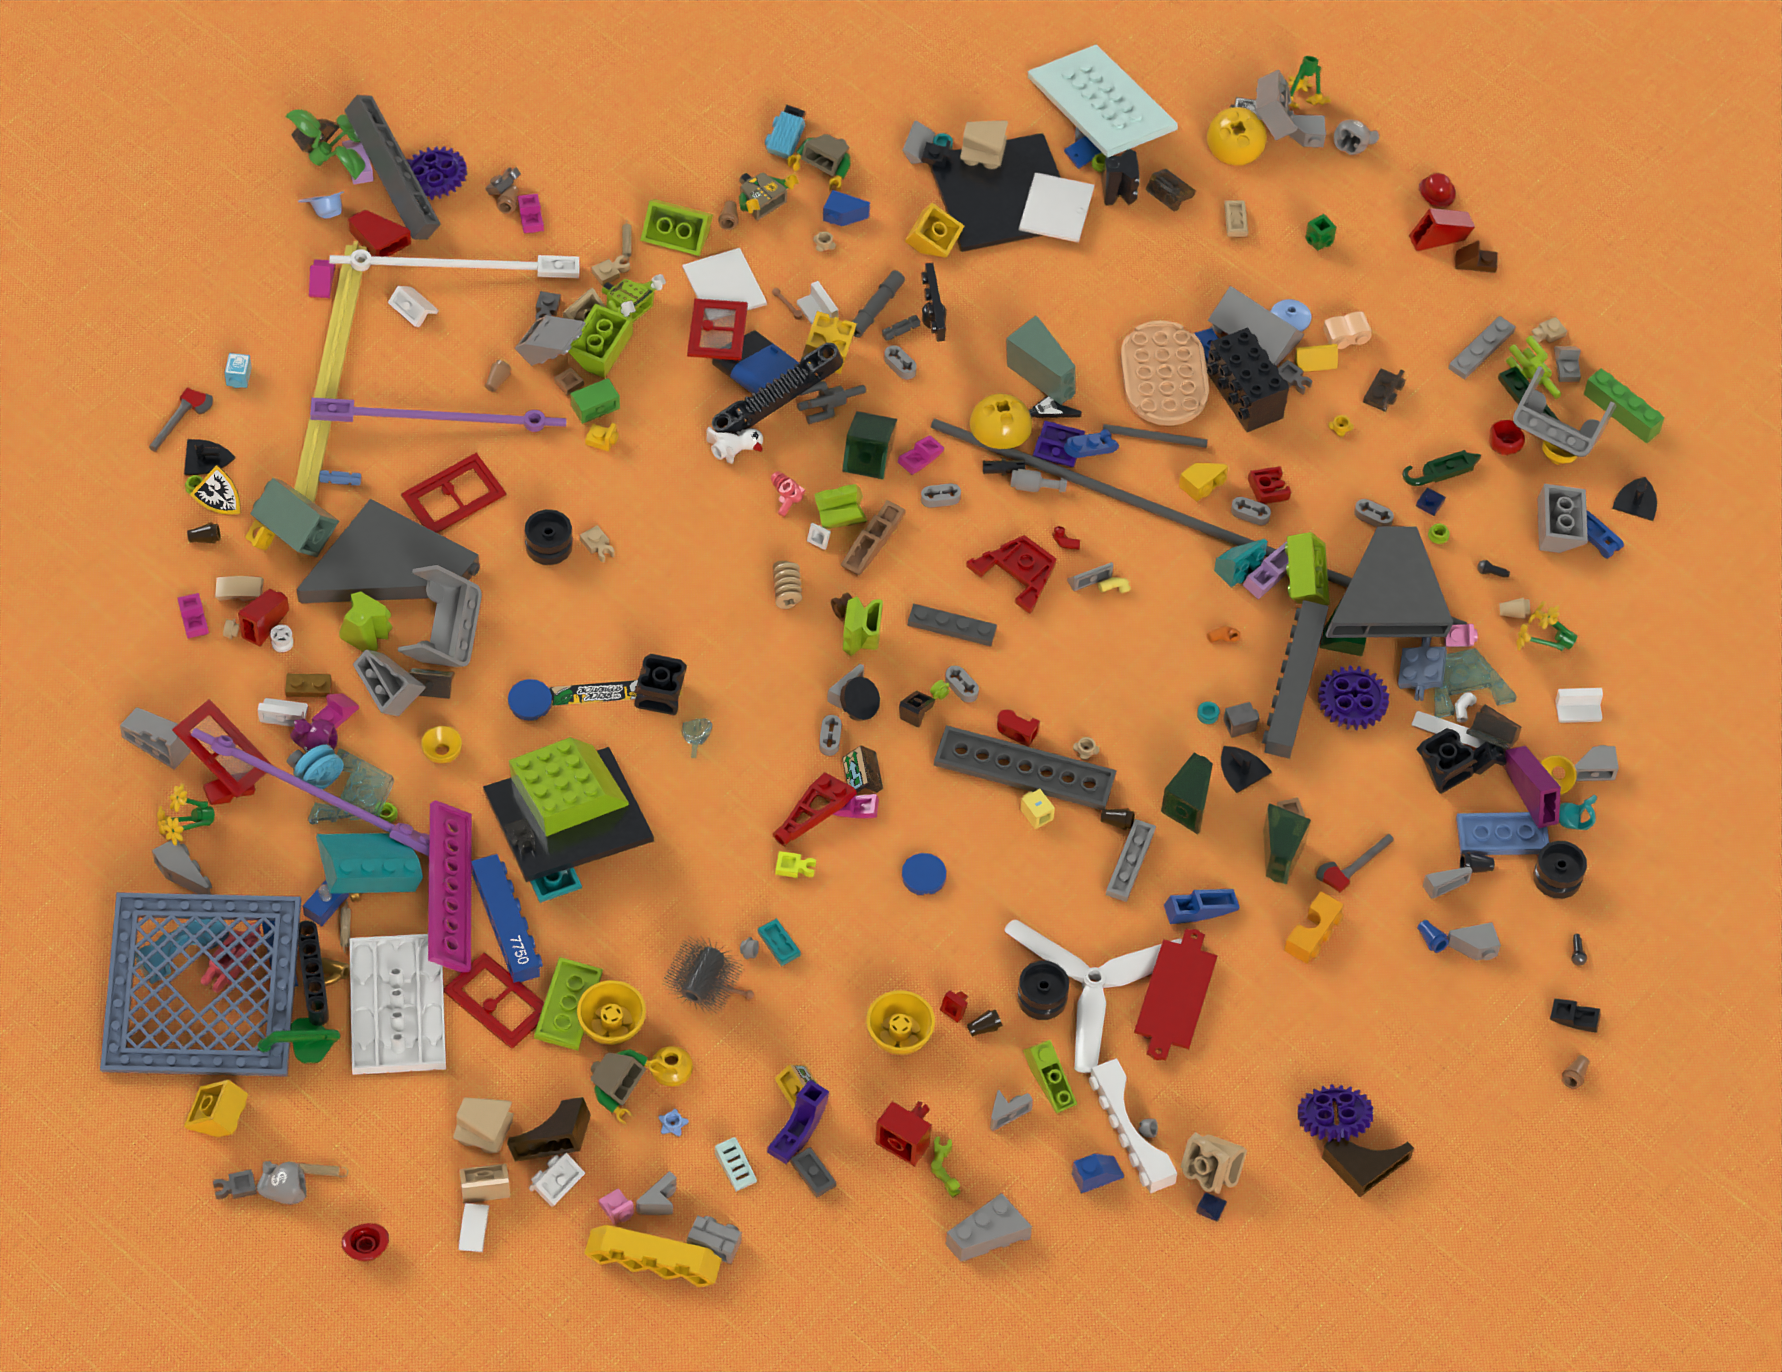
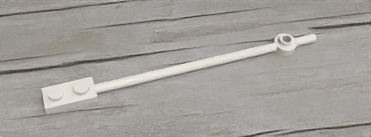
[329,249,579,278]

